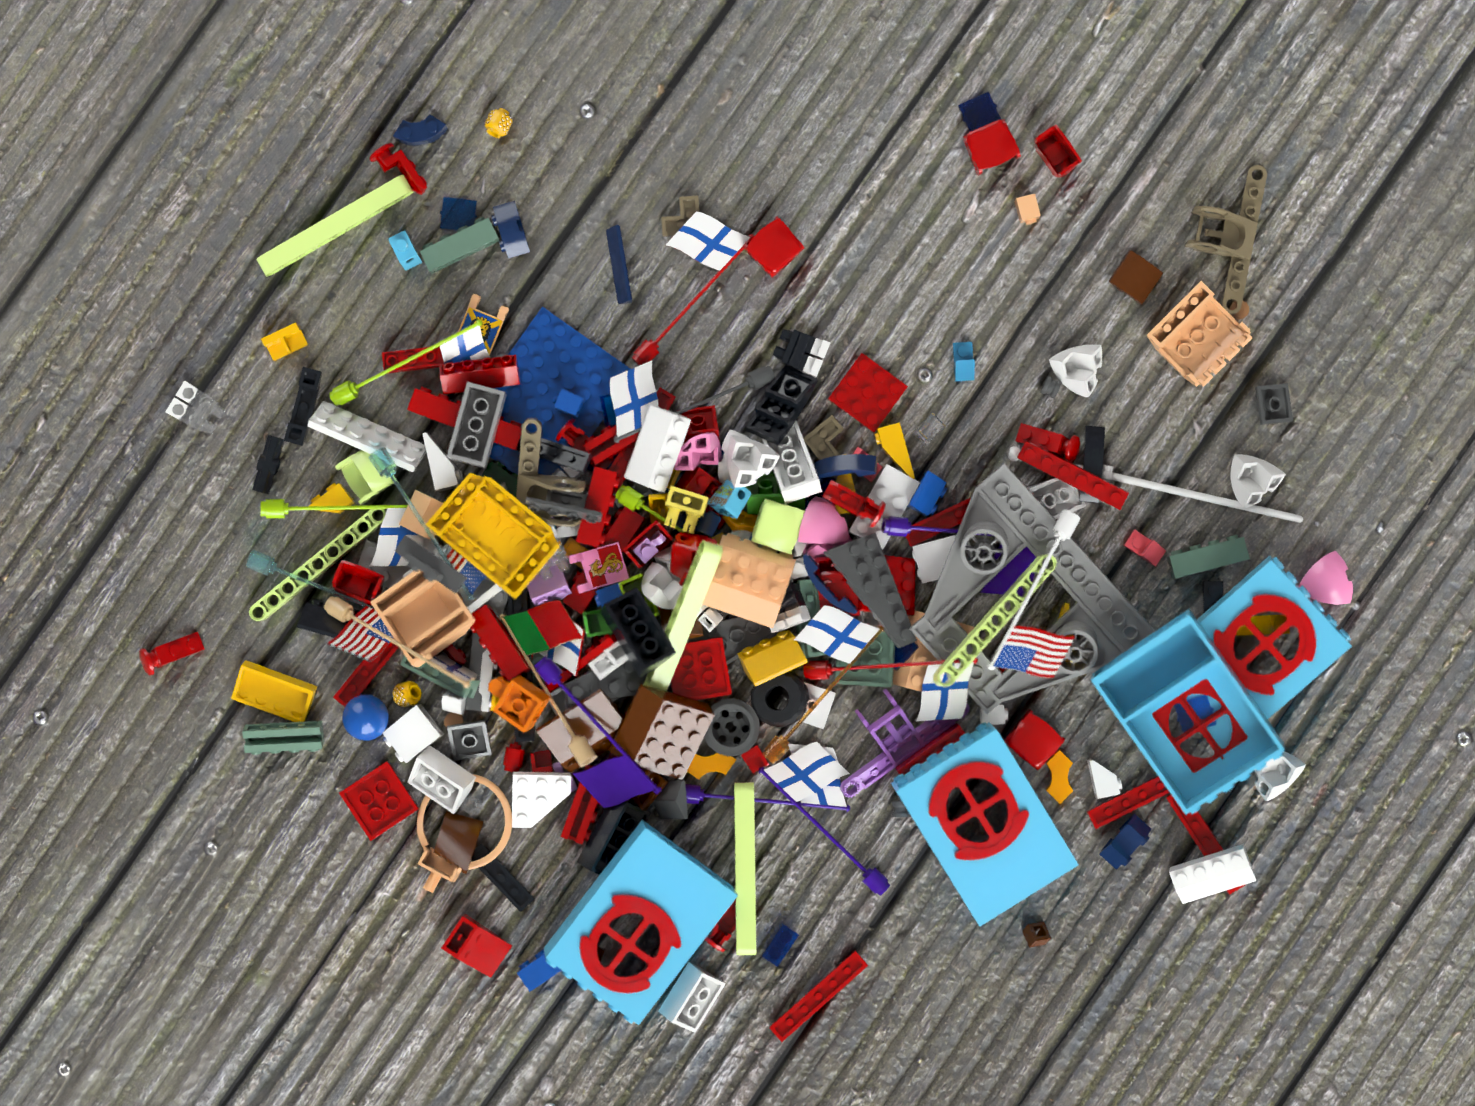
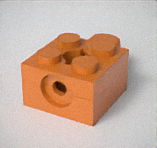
[488,675,551,733]

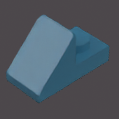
[953,342,975,382]

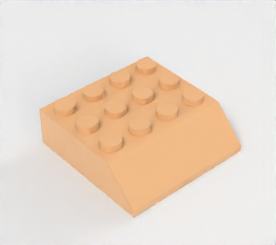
[370,569,475,668]

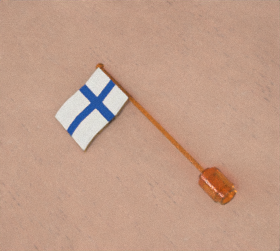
[762,605,884,764]

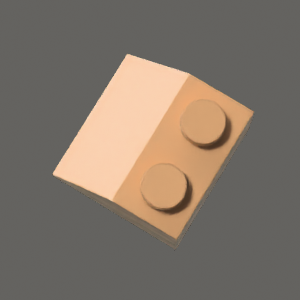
[399,490,443,541]

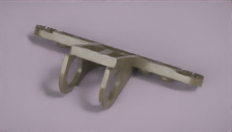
[1185,165,1267,315]
[516,417,586,527]

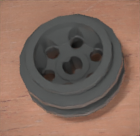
[704,698,760,756]

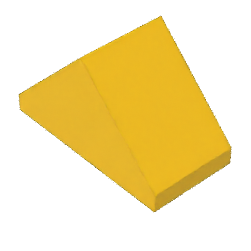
[648,493,669,524]

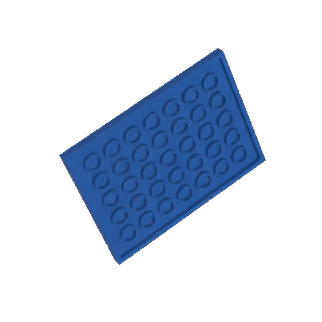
[490,307,630,475]

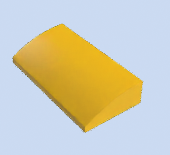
[231,660,318,722]

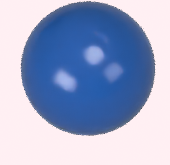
[342,694,389,741]

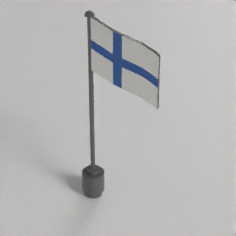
[610,361,775,443]

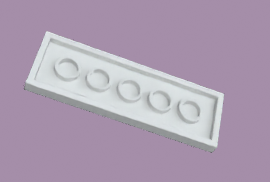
[307,401,426,472]

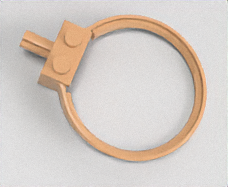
[417,774,512,893]

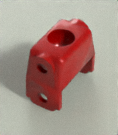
[963,119,1021,176]
[1034,124,1082,178]
[743,216,804,278]
[623,520,673,569]
[670,532,718,579]
[332,560,384,607]
[1004,709,1065,771]

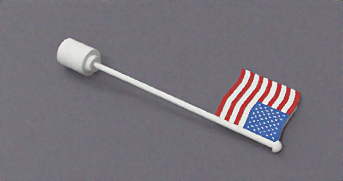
[988,509,1081,678]

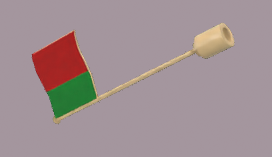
[499,600,597,767]

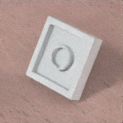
[799,682,836,729]

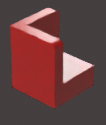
[741,744,769,773]
[530,750,553,772]

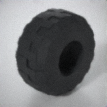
[750,671,809,727]

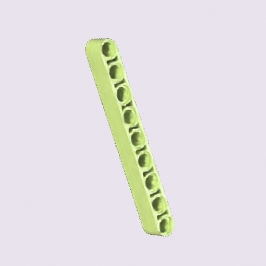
[257,175,413,277]
[249,509,387,621]
[643,540,723,691]
[933,554,1057,687]
[734,782,756,955]

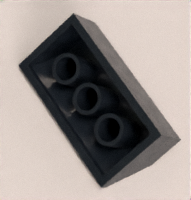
[601,588,677,677]
[297,598,359,638]
[577,800,651,875]

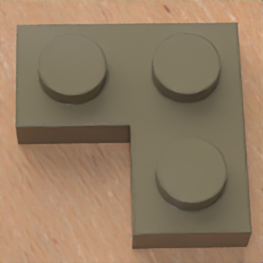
[661,196,699,237]
[803,415,844,460]

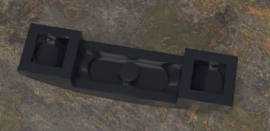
[284,367,322,446]
[1079,425,1105,503]

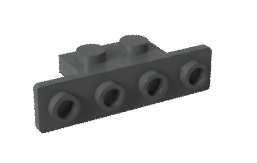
[525,489,603,523]
[395,536,467,593]

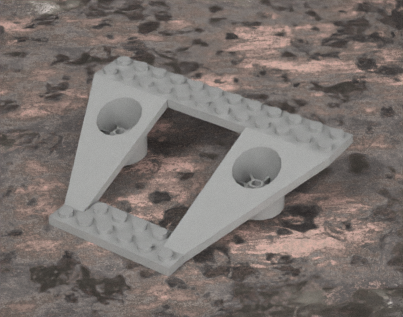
[910,462,1155,714]

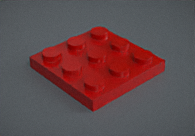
[828,353,908,433]
[858,555,915,616]
[671,637,732,700]
[339,761,419,841]

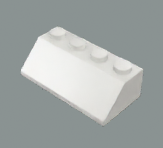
[624,405,691,493]
[1169,844,1257,904]

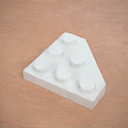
[512,772,571,828]

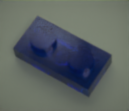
[762,924,799,967]

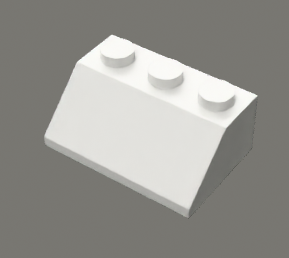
[407,745,476,814]
[658,962,726,1033]

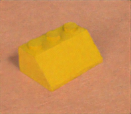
[737,630,808,686]

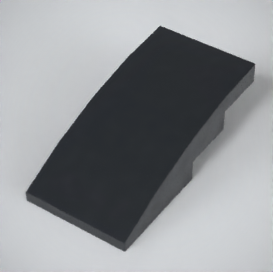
[745,365,818,445]

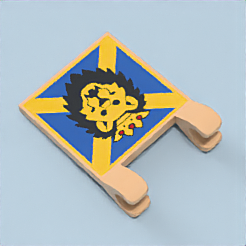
[458,294,509,355]

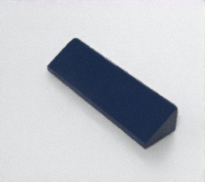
[606,225,632,304]

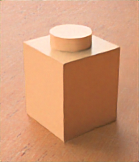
[1014,194,1041,225]

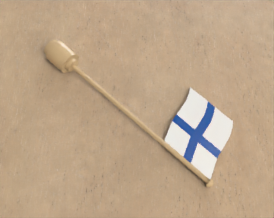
[324,596,477,688]

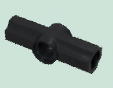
[252,435,284,495]

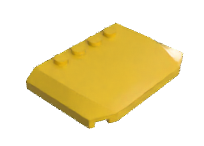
[425,473,560,600]

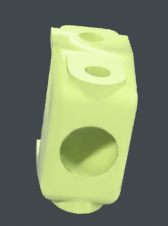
[335,450,395,505]
[751,499,805,554]

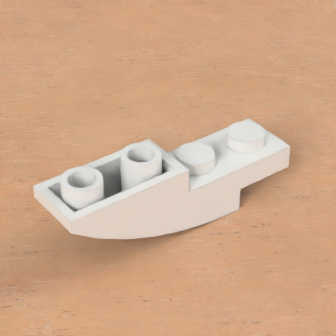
[588,641,629,680]

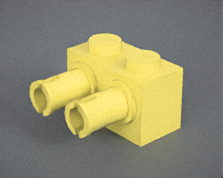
[663,486,709,534]

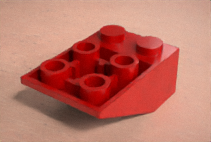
[675,466,725,530]
[815,557,860,617]
[441,914,513,978]

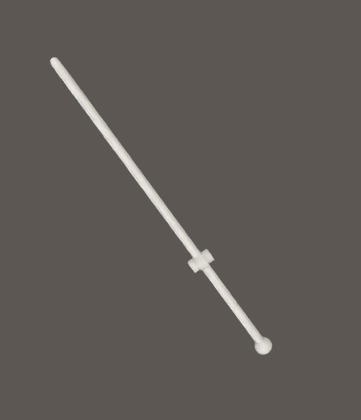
[1008,446,1303,523]

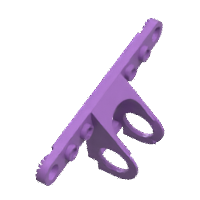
[840,688,969,798]

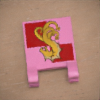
[568,542,629,594]

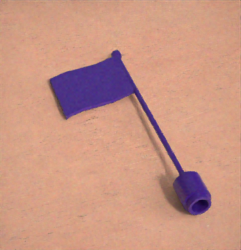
[882,516,1037,596]
[534,656,662,808]

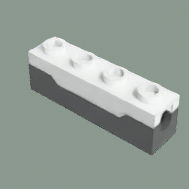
[465,633,498,712]

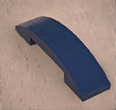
[813,454,878,483]
[803,552,858,614]

